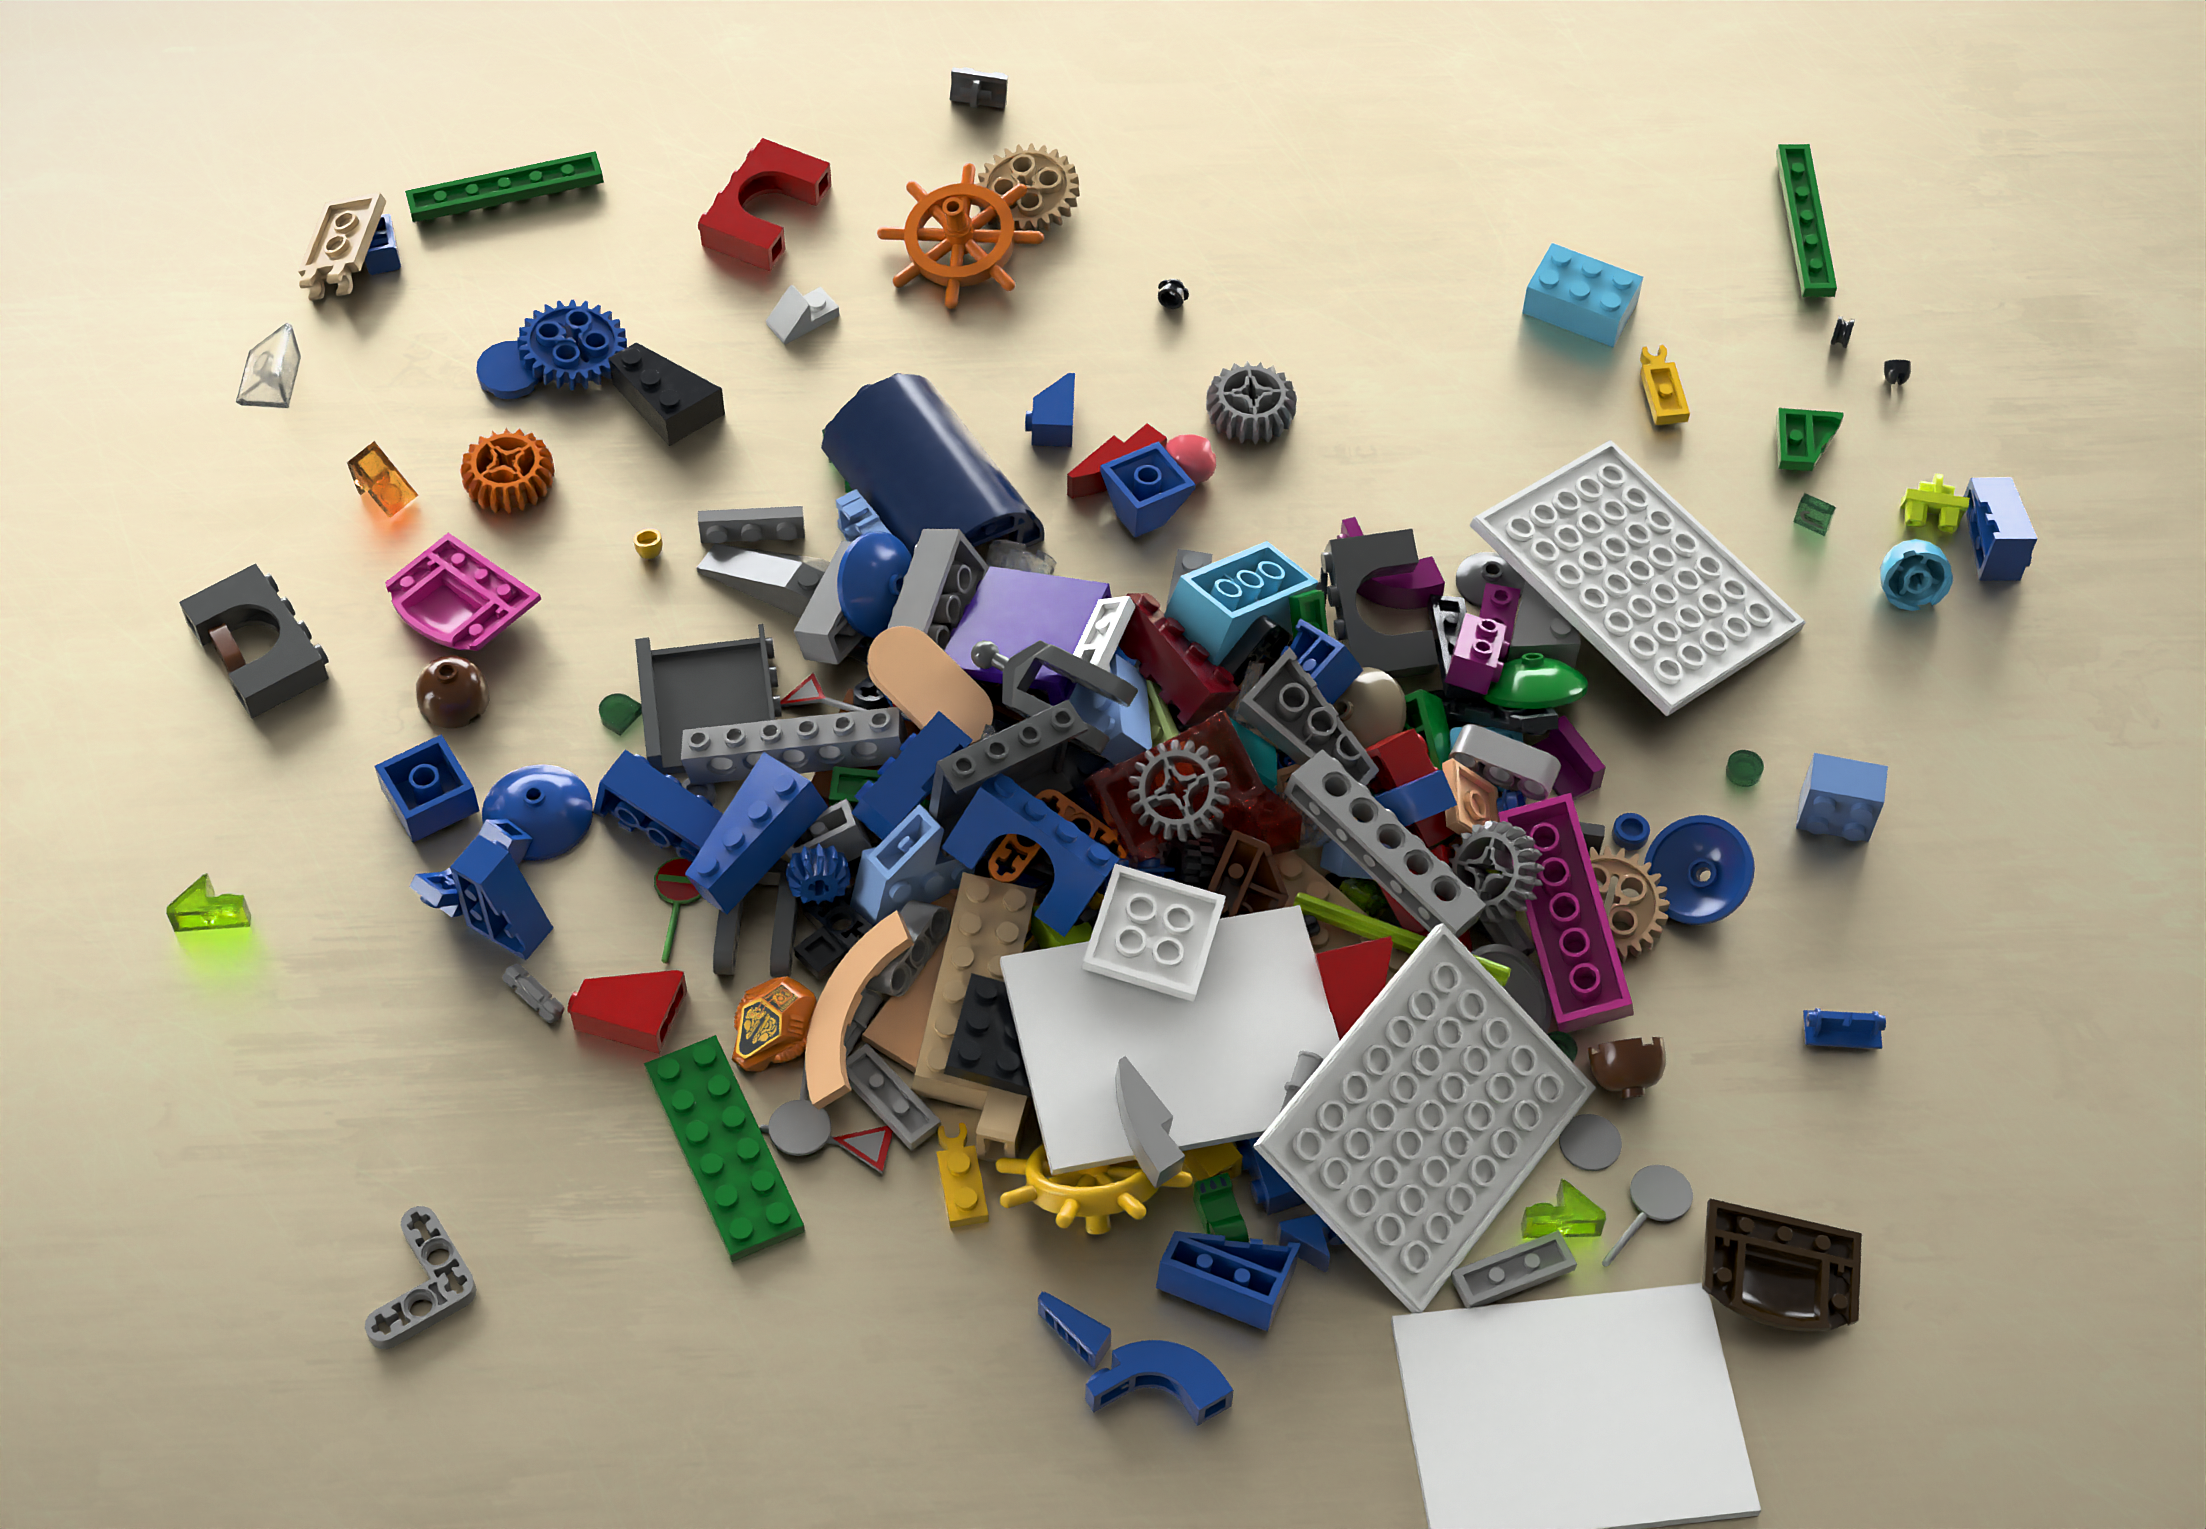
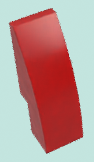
[1067,423,1167,499]

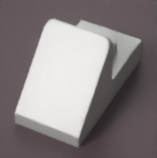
[766,285,840,345]

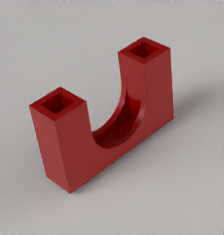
[698,138,832,271]

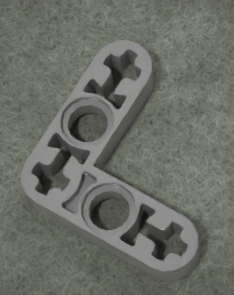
[365,1206,477,1349]

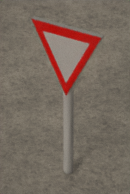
[780,673,867,712]
[760,1124,893,1173]

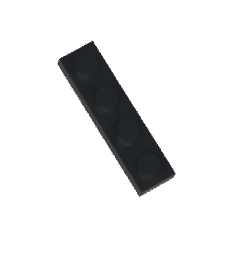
[1427,594,1482,701]

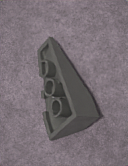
[697,544,830,618]

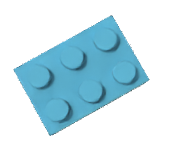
[1522,243,1643,348]

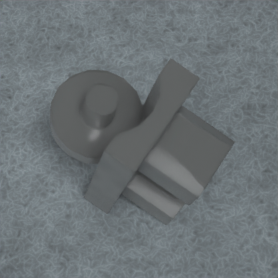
[949,67,1008,109]

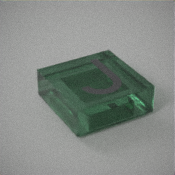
[1793,493,1836,536]

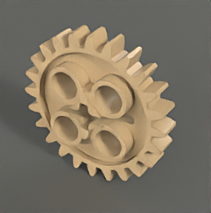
[976,143,1080,232]
[1589,846,1670,963]

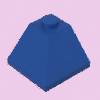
[1100,441,1196,538]

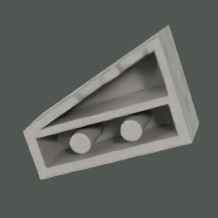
[794,541,864,664]
[1507,580,1581,668]

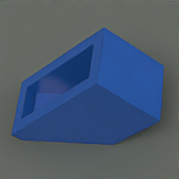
[1025,373,1075,447]

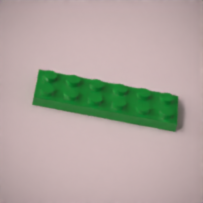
[644,1035,805,1262]

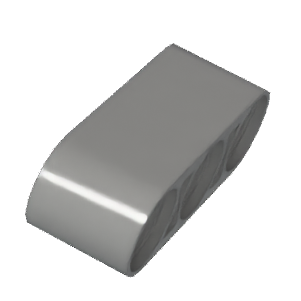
[1448,724,1561,801]
[865,900,951,997]

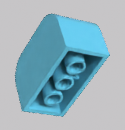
[1164,541,1318,666]

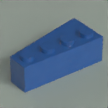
[685,752,828,915]

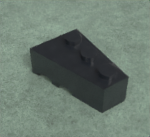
[608,342,725,446]

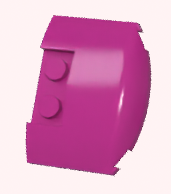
[385,533,542,651]

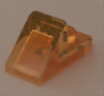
[347,441,419,518]

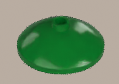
[1481,653,1588,709]

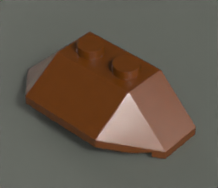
[1207,829,1289,919]

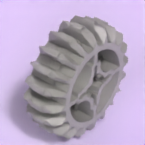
[1206,361,1297,445]
[1128,739,1231,842]
[1448,820,1545,923]

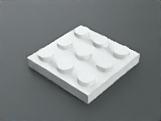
[1082,864,1226,1002]

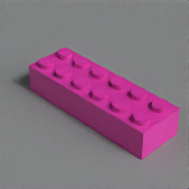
[1498,793,1634,1035]

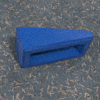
[365,213,401,275]
[1038,1291,1111,1369]

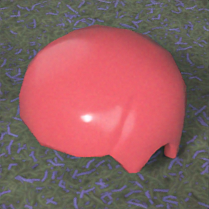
[1165,434,1216,485]

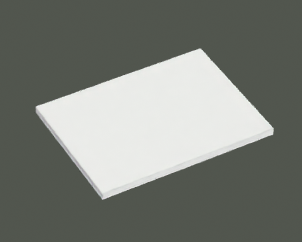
[1470,440,1806,716]
[1000,905,1340,1175]
[1253,923,1596,1314]
[1391,1283,1761,1529]

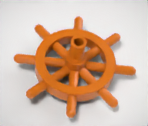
[877,163,1044,309]

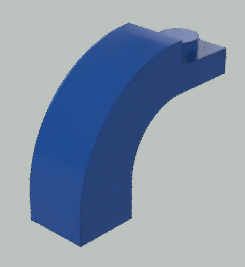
[1357,770,1457,827]
[409,819,533,918]
[1085,1340,1234,1426]

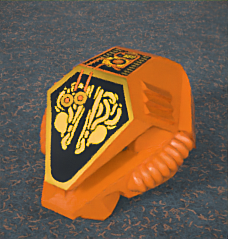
[732,976,818,1072]

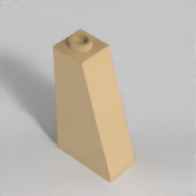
[976,1086,1033,1163]

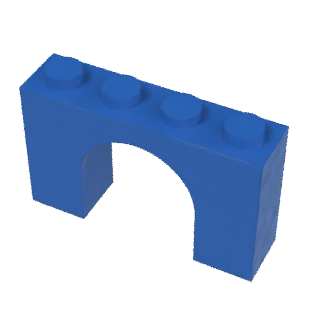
[942,773,1120,937]

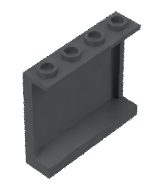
[635,624,782,775]
[928,700,1088,857]

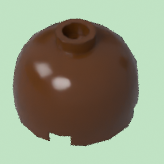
[416,655,490,729]
[1588,1037,1666,1099]

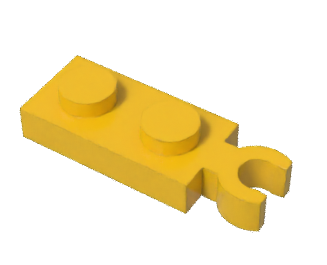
[1640,345,1690,425]
[936,1122,989,1228]

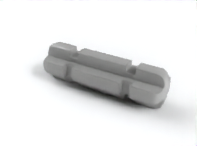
[503,964,565,1023]

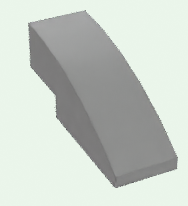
[1115,1056,1185,1189]

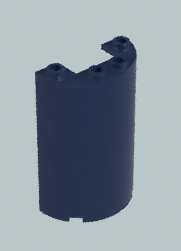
[821,373,1045,558]

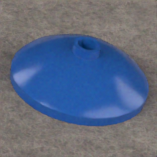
[837,532,912,639]
[482,764,593,861]
[1644,815,1755,925]

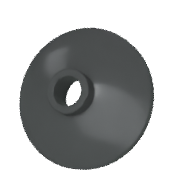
[1456,552,1525,608]

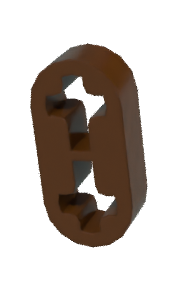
[208,623,246,674]

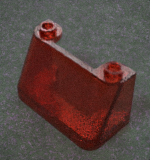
[1083,710,1266,863]

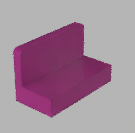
[1532,715,1606,801]

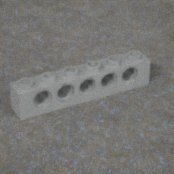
[681,707,908,785]
[1284,749,1486,939]

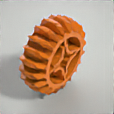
[460,428,555,514]

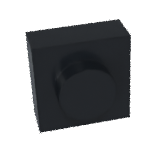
[794,926,847,980]

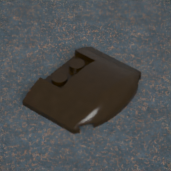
[1702,1198,1862,1331]

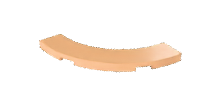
[805,910,914,1110]

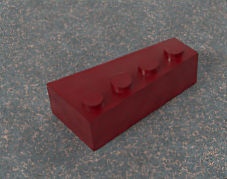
[1118,593,1241,726]

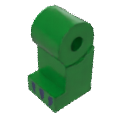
[1193,1172,1249,1243]

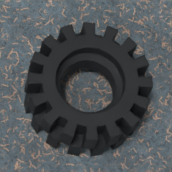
[1161,832,1215,890]

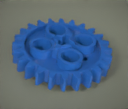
[517,299,627,390]

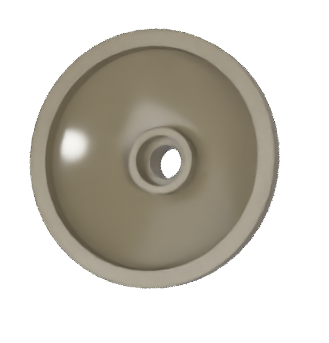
[1333,667,1407,749]

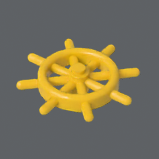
[995,1144,1193,1234]

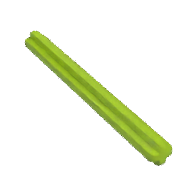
[1293,892,1510,986]

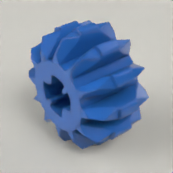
[786,843,851,905]

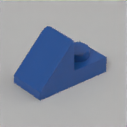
[1277,1214,1345,1272]

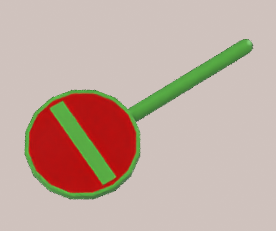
[654,857,702,964]

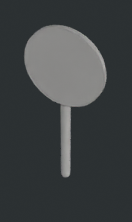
[769,1059,831,1156]
[1559,1114,1622,1171]
[1602,1165,1693,1267]

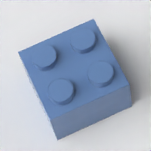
[1796,753,1888,842]

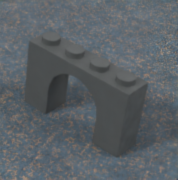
[1321,529,1439,679]
[179,563,329,719]

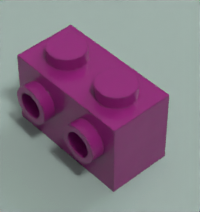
[1445,613,1509,695]

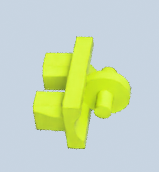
[1900,474,1970,533]

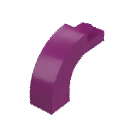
[1337,517,1445,610]

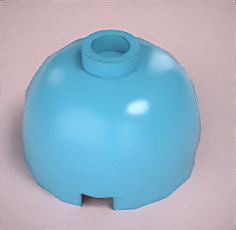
[1880,539,1953,611]

